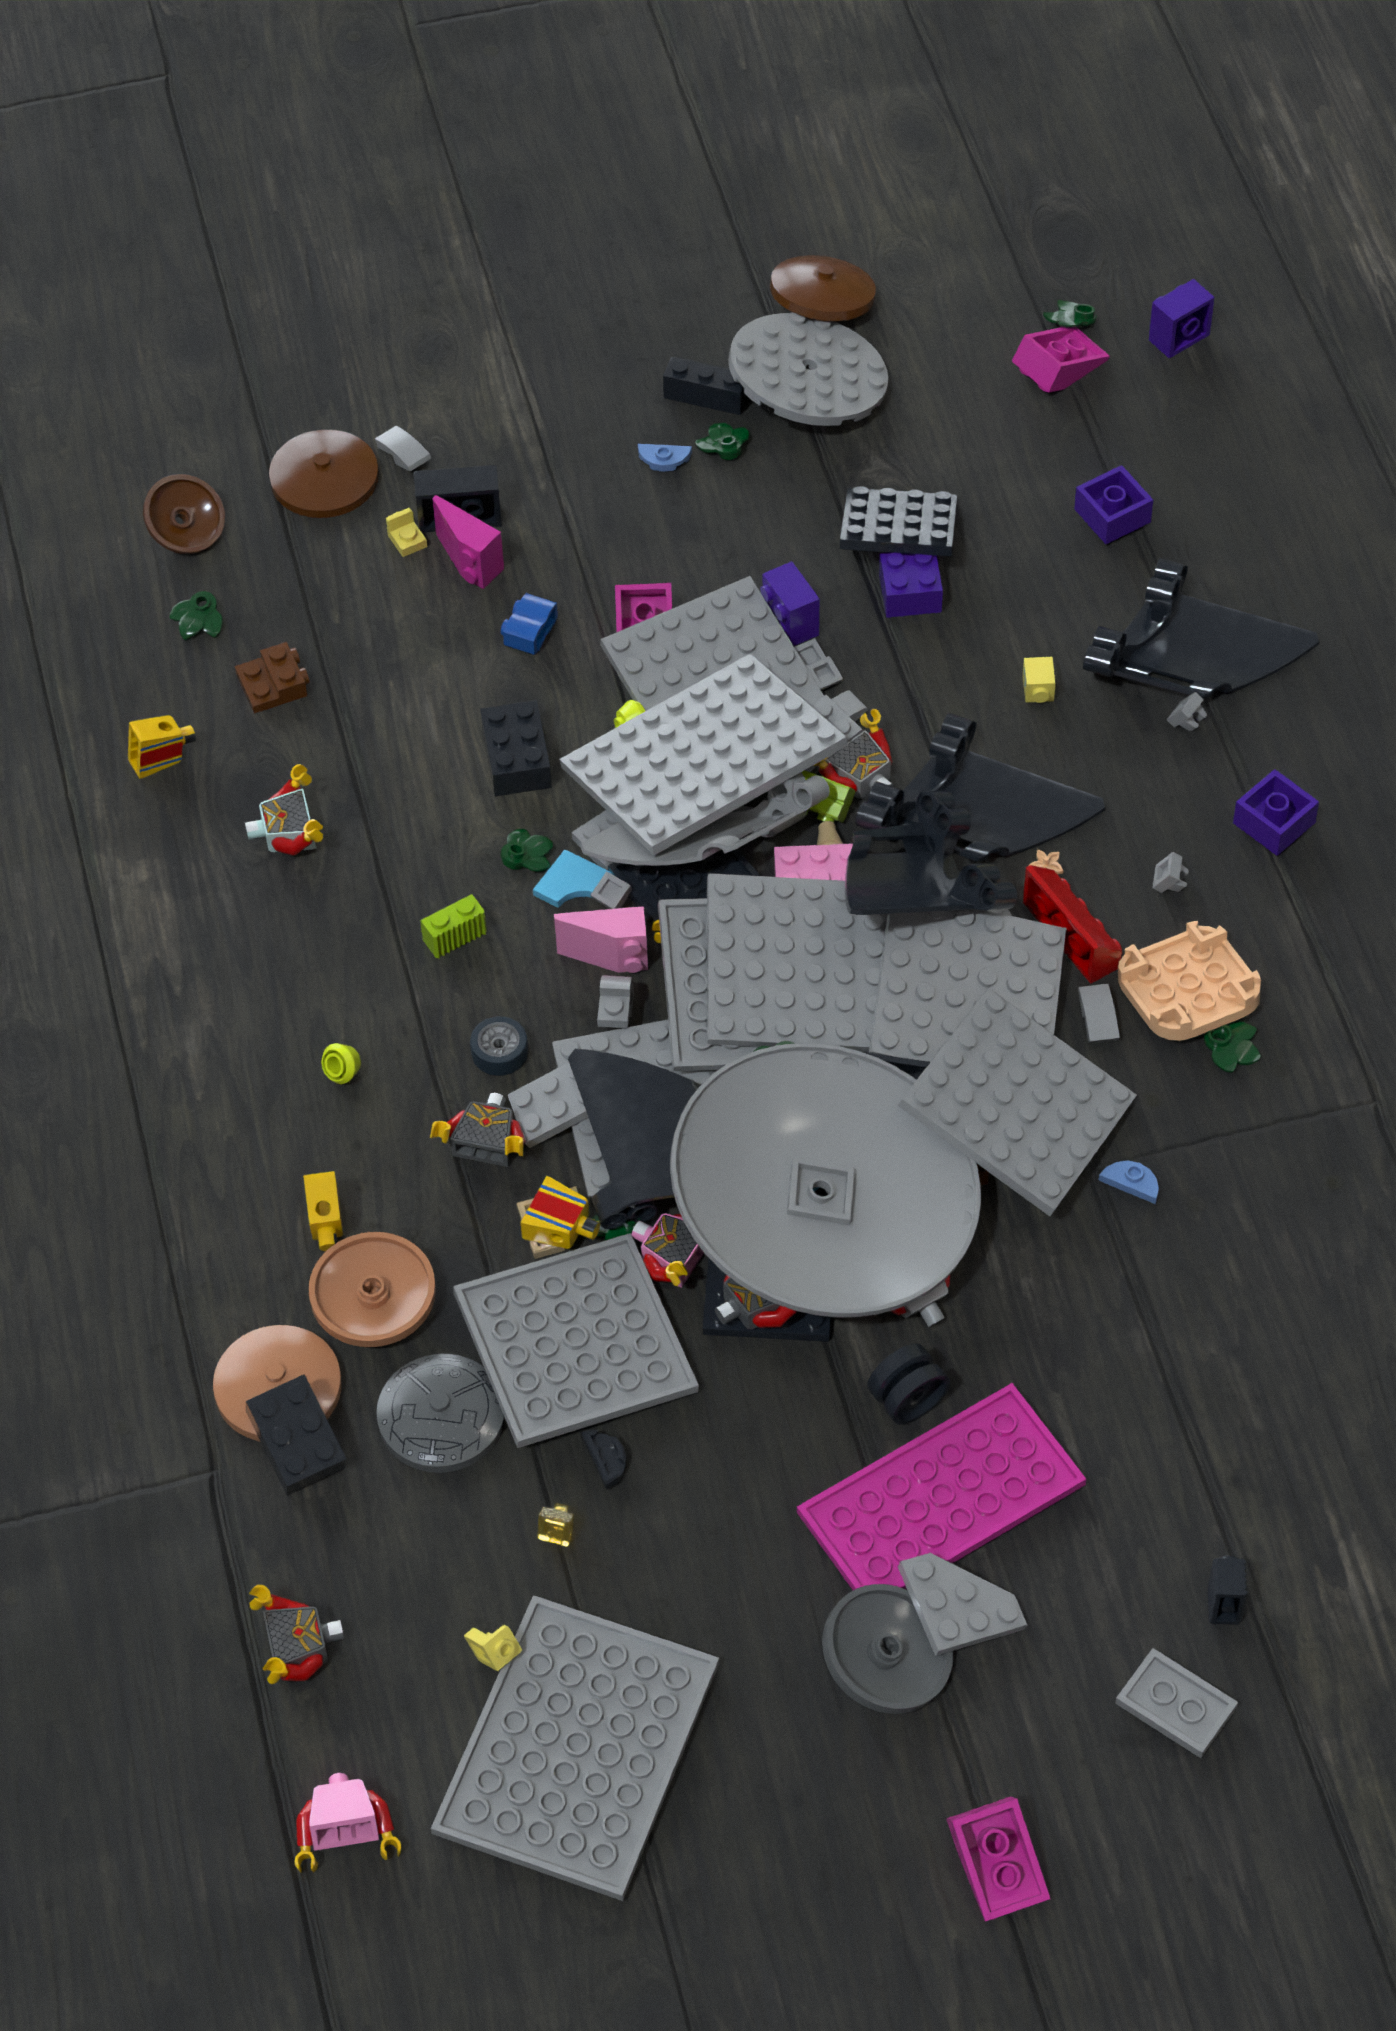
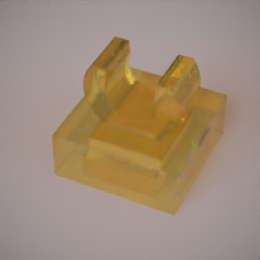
[537,1503,574,1547]

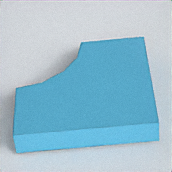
[533,850,611,908]

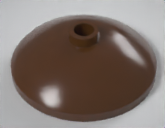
[143,474,225,554]

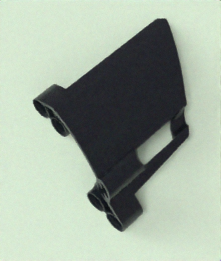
[568,1048,697,1230]

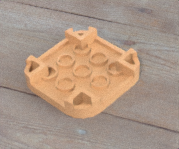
[1118,921,1261,1041]

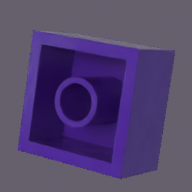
[1149,279,1215,358]
[1074,465,1153,544]
[879,552,943,618]
[760,561,820,646]
[1233,769,1319,856]

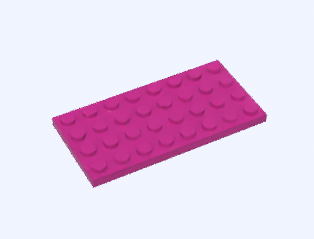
[797,1383,1086,1590]

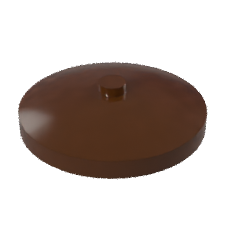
[770,255,876,321]
[269,430,379,518]

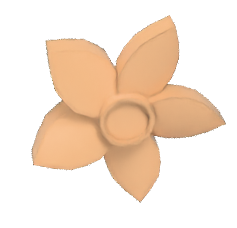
[1029,850,1063,874]

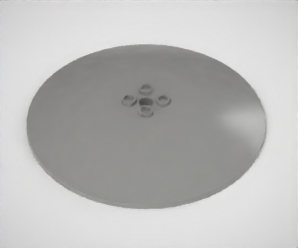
[670,1043,981,1317]

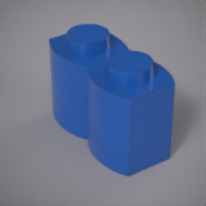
[501,593,558,655]

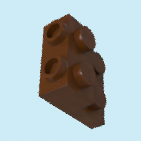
[235,642,310,714]

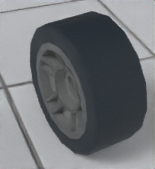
[470,1016,528,1076]

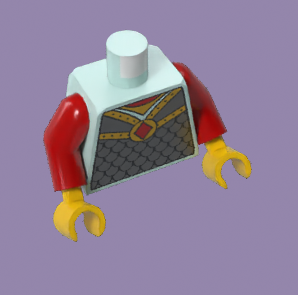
[245,764,323,856]

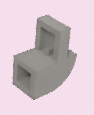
[597,975,634,1028]

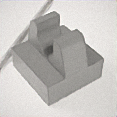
[1167,692,1207,731]
[1153,852,1189,893]
[590,871,633,909]

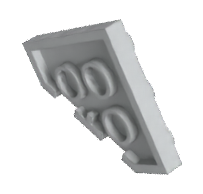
[898,1553,1027,1656]

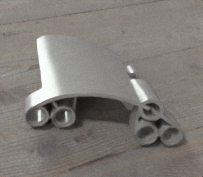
[580,772,830,866]

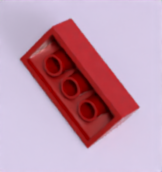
[1023,865,1122,984]

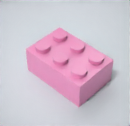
[774,844,853,881]

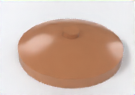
[309,1232,436,1347]
[213,1325,342,1441]

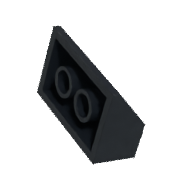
[663,357,748,415]

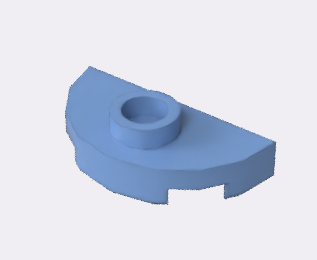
[638,444,692,472]
[1099,1161,1159,1204]

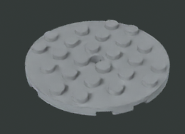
[728,312,888,426]

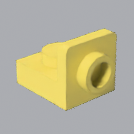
[386,508,427,557]
[464,1625,522,1671]

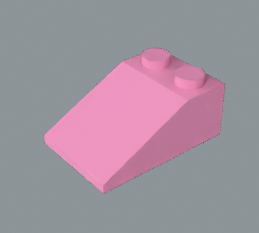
[554,907,648,973]

